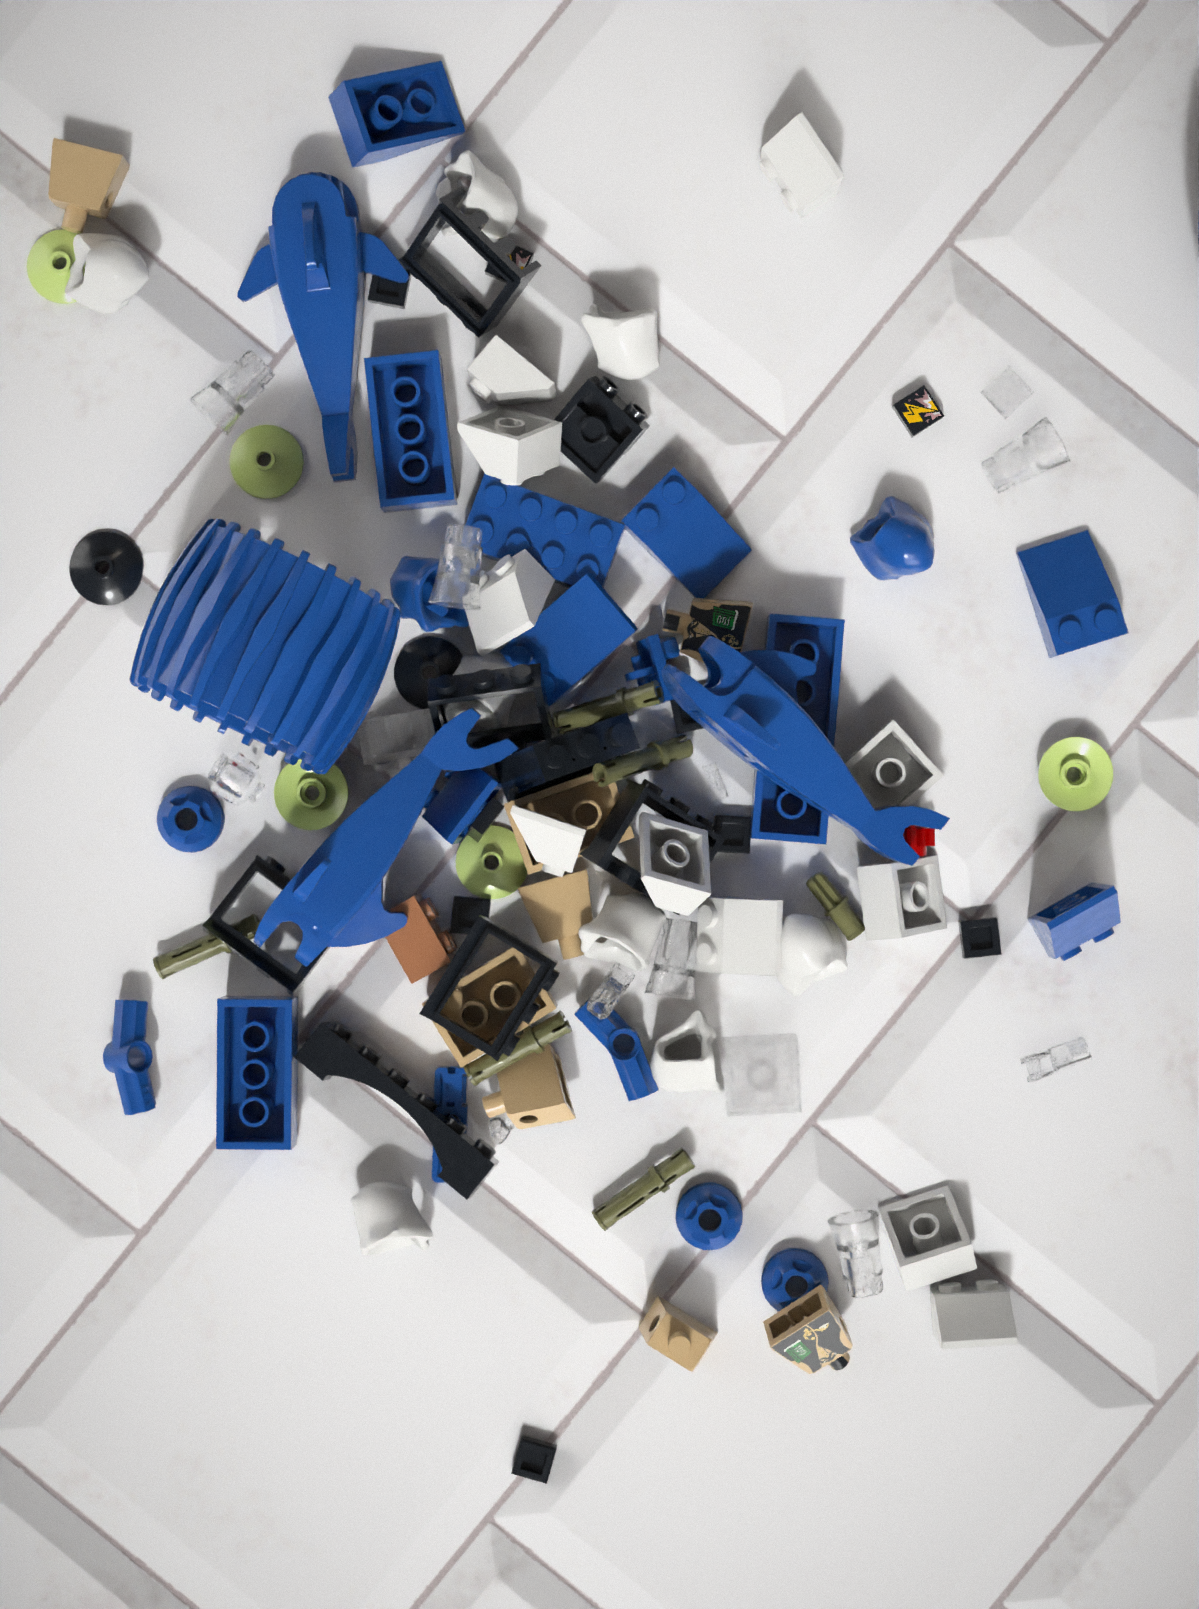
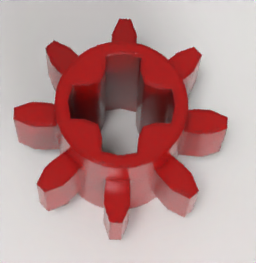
[903,825,935,856]

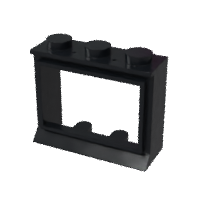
[399,187,542,338]
[428,663,555,772]
[493,713,640,802]
[579,778,725,915]
[202,855,330,997]
[419,914,560,1061]

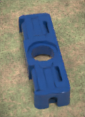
[432,1066,468,1183]

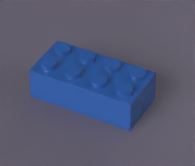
[364,350,458,513]
[458,473,625,588]
[216,996,298,1150]

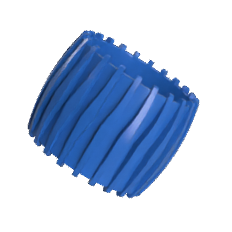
[129,519,401,774]

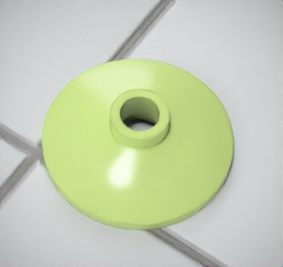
[27,229,86,304]
[230,425,304,499]
[1038,737,1113,811]
[274,759,349,830]
[456,825,528,899]

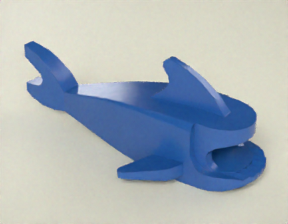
[237,172,409,482]
[661,636,950,866]
[254,707,520,967]

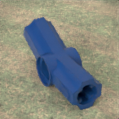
[574,992,659,1102]
[103,1000,156,1115]

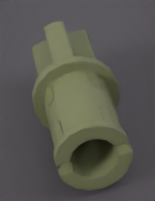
[806,872,865,941]

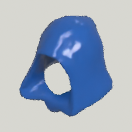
[850,496,935,581]
[390,556,470,632]

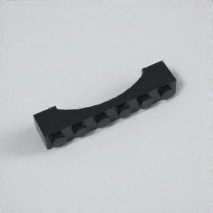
[294,1021,500,1200]

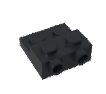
[554,376,650,484]

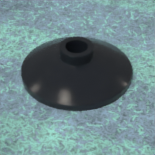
[69,532,143,605]
[394,636,463,710]

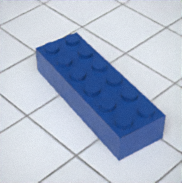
[749,613,845,845]

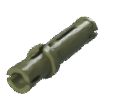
[553,680,664,734]
[592,734,693,787]
[153,913,260,979]
[464,1010,572,1086]
[592,1147,696,1231]

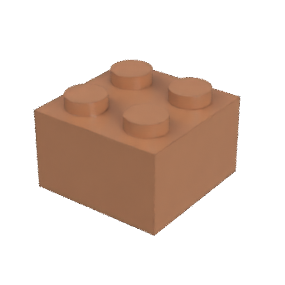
[385,894,458,984]

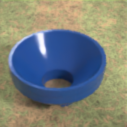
[157,786,225,853]
[675,1182,743,1250]
[761,1248,829,1312]

